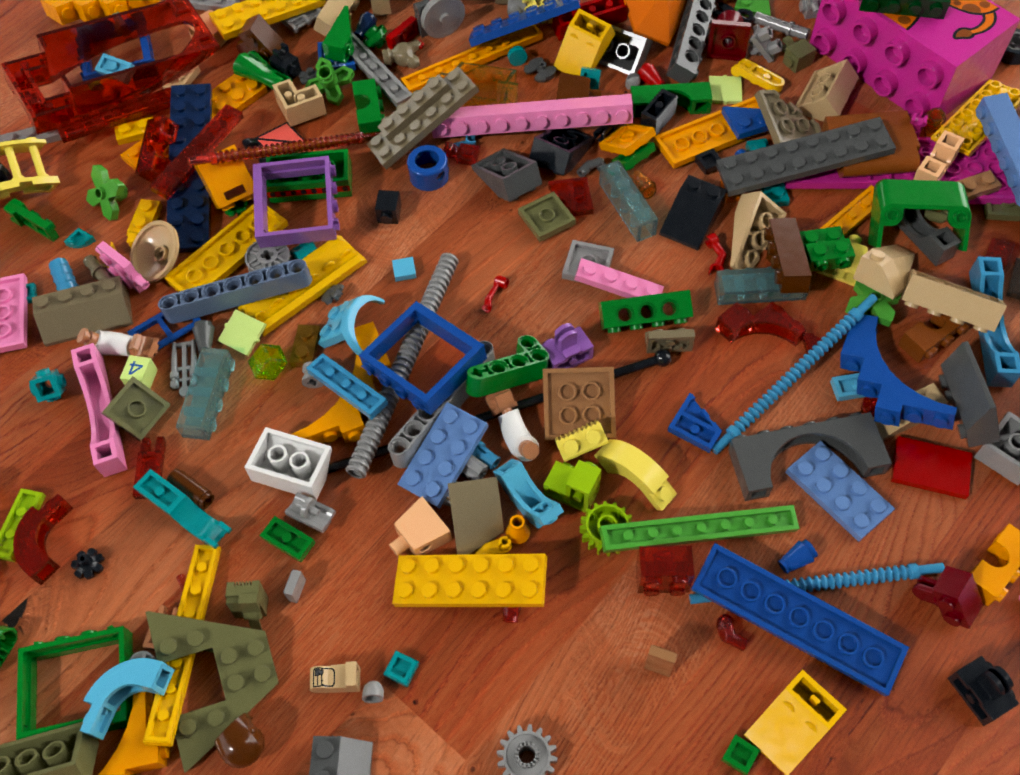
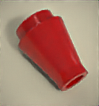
[638,63,666,85]

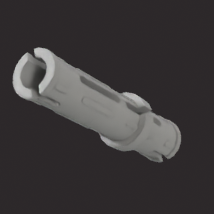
[753,11,811,40]

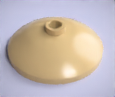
[130,220,180,283]

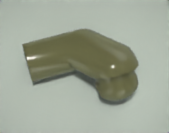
[923,209,948,223]

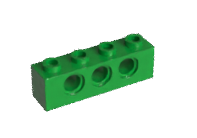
[598,290,694,333]

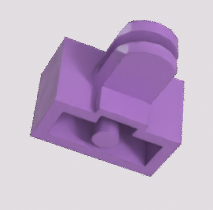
[542,323,594,369]

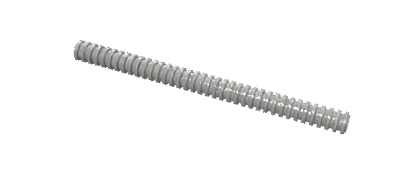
[345,253,459,479]

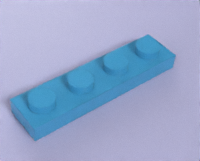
[306,353,388,420]

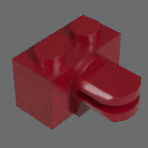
[912,565,983,629]

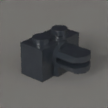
[947,656,1019,726]

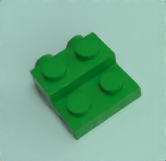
[800,226,855,272]

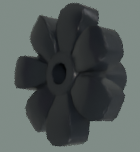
[71,548,104,580]

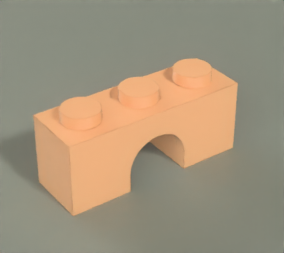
[913,130,965,181]

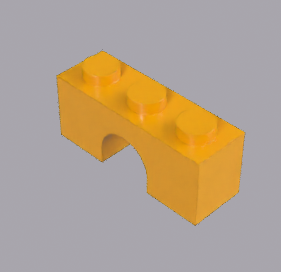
[970,523,1020,606]

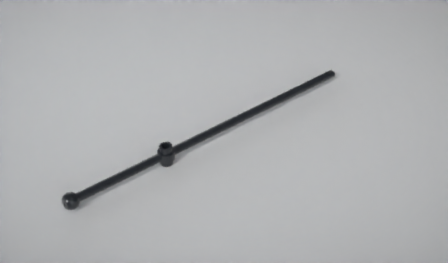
[327,349,672,474]

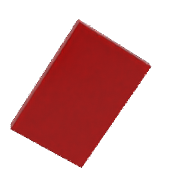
[891,436,972,499]

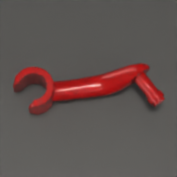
[482,275,510,313]

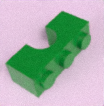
[352,78,385,138]

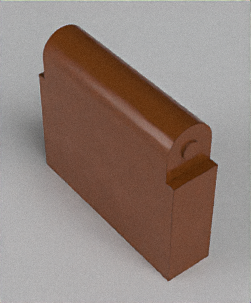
[821,110,920,178]

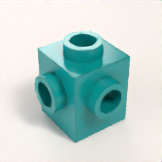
[29,368,67,403]

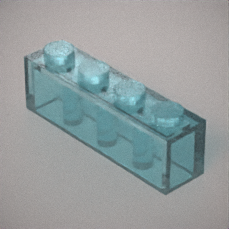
[599,160,658,242]
[714,266,810,305]
[176,347,235,440]

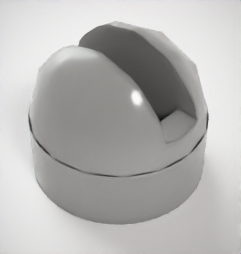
[625,73,641,90]
[362,680,384,703]

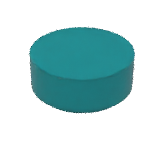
[507,46,527,66]

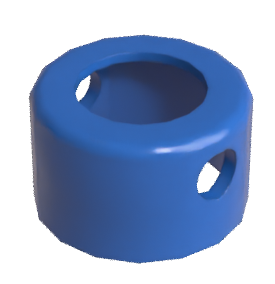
[407,145,449,191]

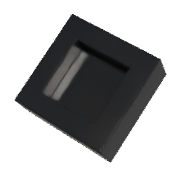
[695,149,721,175]

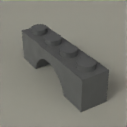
[897,209,962,266]

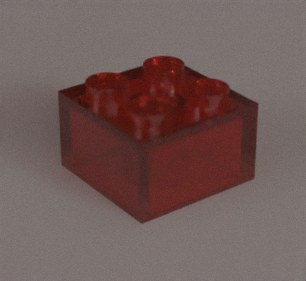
[636,545,695,597]

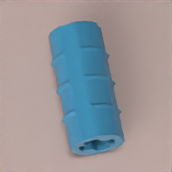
[49,258,79,291]

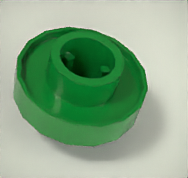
[363,24,387,48]

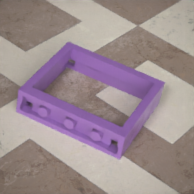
[253,156,340,248]

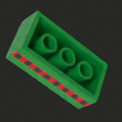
[266,149,352,203]

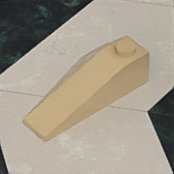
[730,191,787,277]
[853,244,915,300]

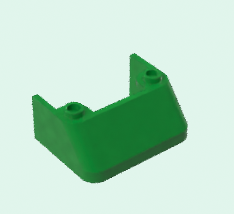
[868,179,972,251]

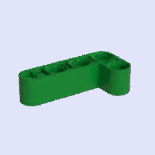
[466,335,549,397]

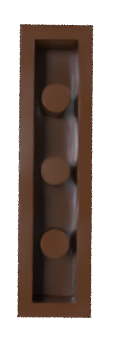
[764,218,812,293]

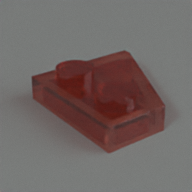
[548,177,594,216]

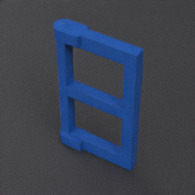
[127,312,201,350]

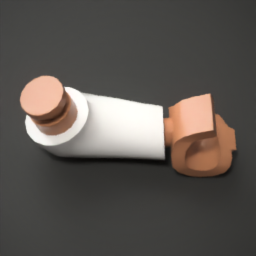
[77,328,159,361]
[485,388,539,462]

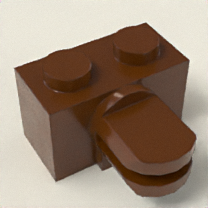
[236,14,285,62]

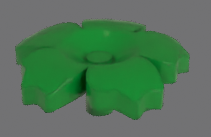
[225,201,249,217]

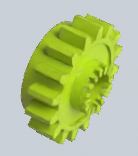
[579,501,632,557]

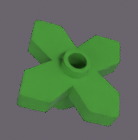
[304,57,355,106]
[86,165,128,221]
[845,281,902,327]

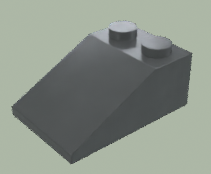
[471,148,543,202]

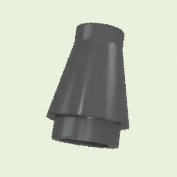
[192,320,215,355]

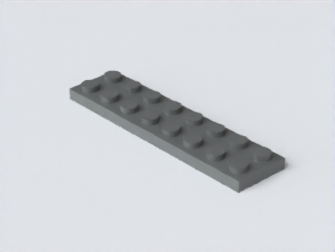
[716,117,896,197]

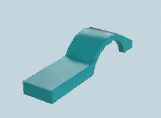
[133,469,232,549]

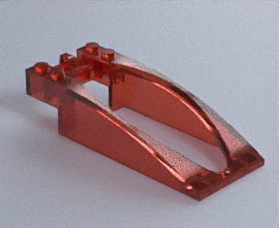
[1,0,220,135]

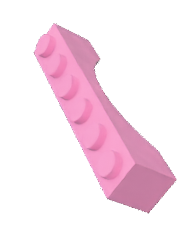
[71,343,128,477]

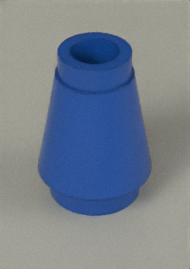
[778,539,818,574]

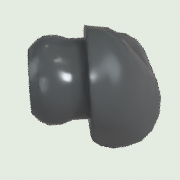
[577,157,607,178]

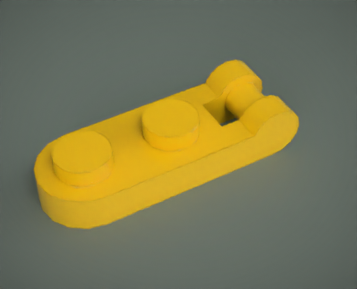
[731,58,785,92]

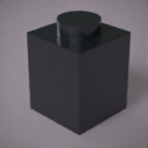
[375,190,402,224]

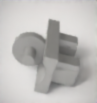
[748,24,783,63]
[284,492,336,533]

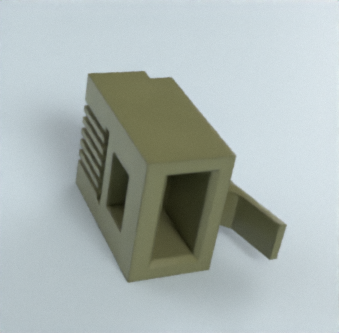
[225,580,268,630]

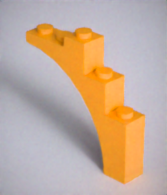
[40,0,161,25]
[291,321,391,444]
[98,692,170,775]

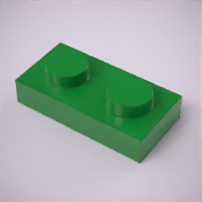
[612,142,656,171]
[259,516,316,563]

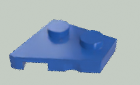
[668,393,722,453]

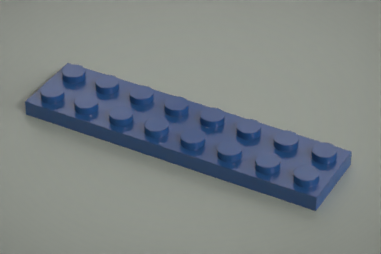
[690,543,909,696]

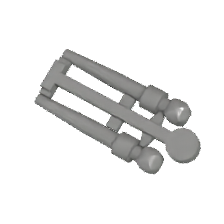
[170,339,199,398]

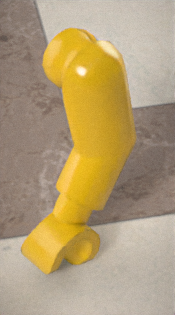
[475,536,512,554]

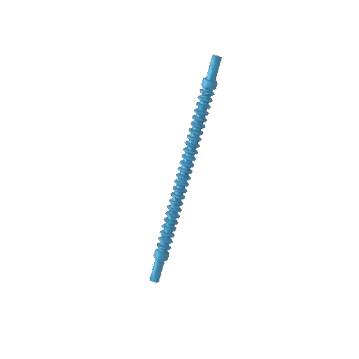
[712,294,878,455]
[689,562,945,604]

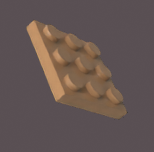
[543,367,616,440]

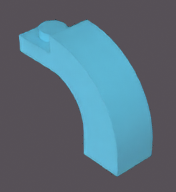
[493,458,564,529]
[80,658,175,740]

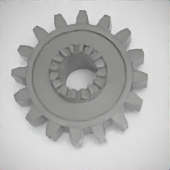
[497,724,557,775]

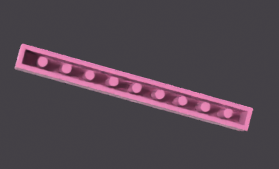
[432,94,633,138]

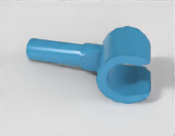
[448,135,476,150]

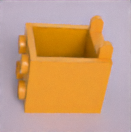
[193,144,254,211]

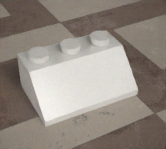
[244,427,332,501]

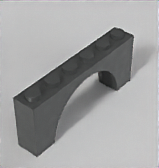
[728,412,892,501]

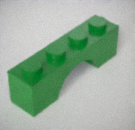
[630,82,713,118]

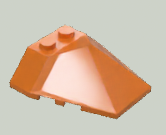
[624,0,687,46]

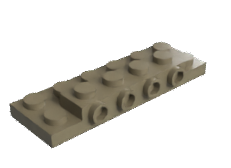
[367,66,480,170]

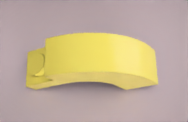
[594,439,677,511]

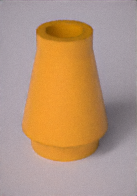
[506,515,530,544]

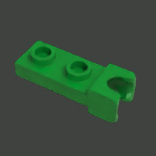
[3,198,60,242]

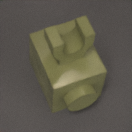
[782,35,817,73]

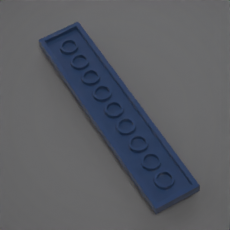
[167,83,212,253]

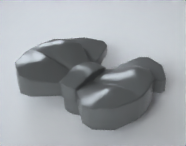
[524,57,556,83]

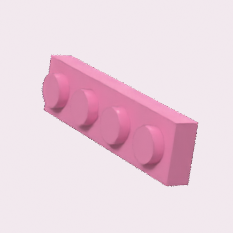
[574,258,664,298]

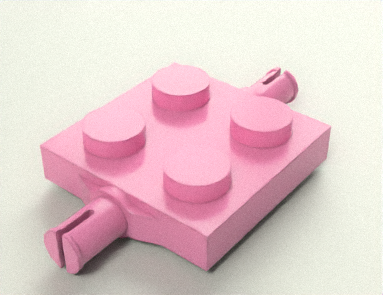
[95,241,150,294]

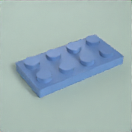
[398,402,489,509]
[785,441,895,542]

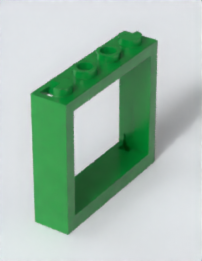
[16,625,133,740]

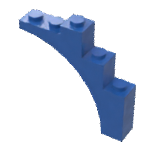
[840,314,957,430]

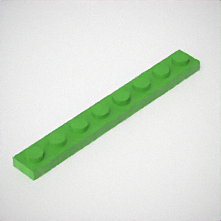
[599,505,800,553]

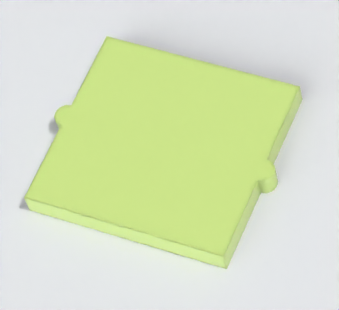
[709,75,742,105]
[217,309,267,357]

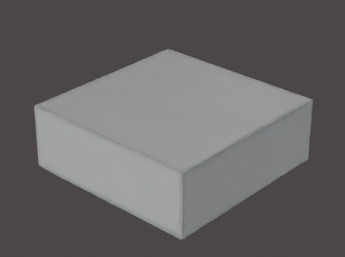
[283,569,306,603]

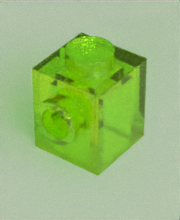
[248,344,288,380]

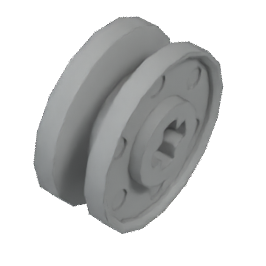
[245,241,292,272]

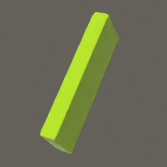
[0,488,46,562]

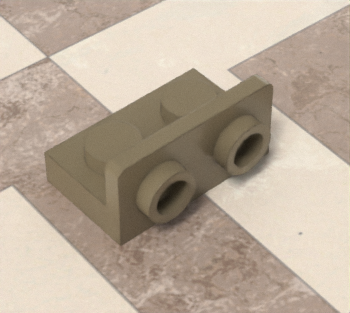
[645,328,695,353]

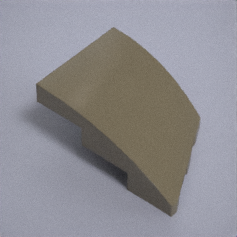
[448,477,504,555]

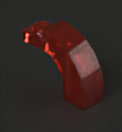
[13,494,74,585]

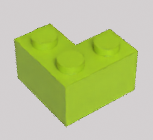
[543,460,602,513]

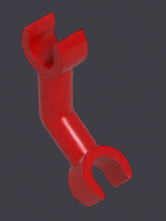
[705,232,727,279]

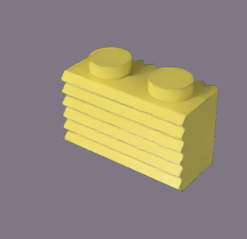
[555,420,609,462]

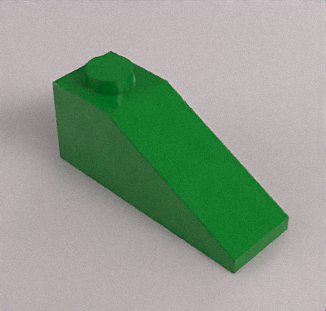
[322,6,354,63]

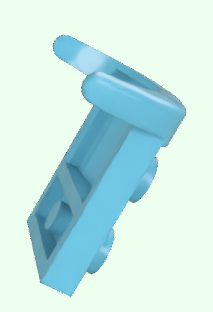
[318,295,385,355]

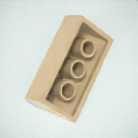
[901,269,1007,333]

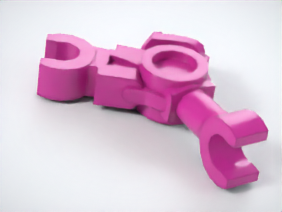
[910,111,928,138]

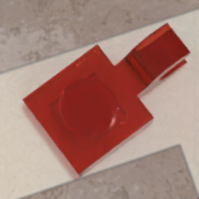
[444,142,480,166]

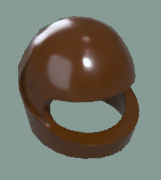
[214,713,264,768]

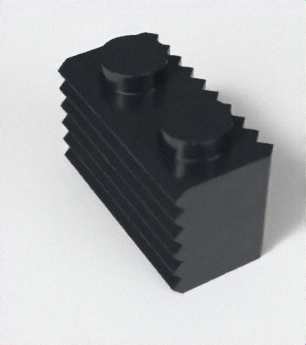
[640,89,678,136]

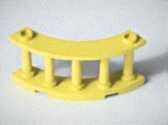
[0,137,60,200]

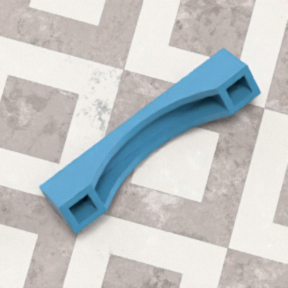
[969,256,1020,388]

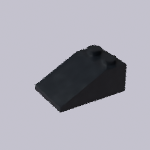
[529,128,596,175]
[659,175,727,250]

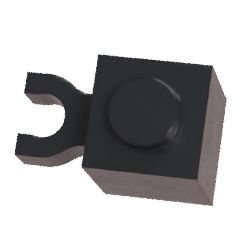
[269,42,301,80]

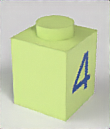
[120,355,158,389]

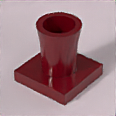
[706,10,751,61]

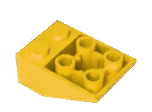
[554,8,615,76]
[744,669,847,775]

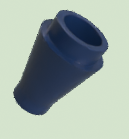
[354,12,377,41]

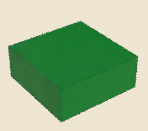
[721,734,760,775]

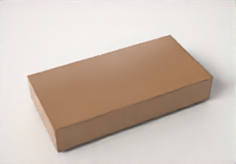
[644,645,678,677]

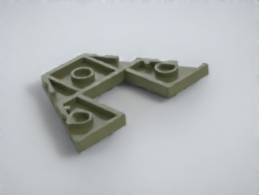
[145,611,279,773]

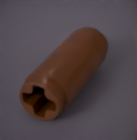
[167,469,214,509]

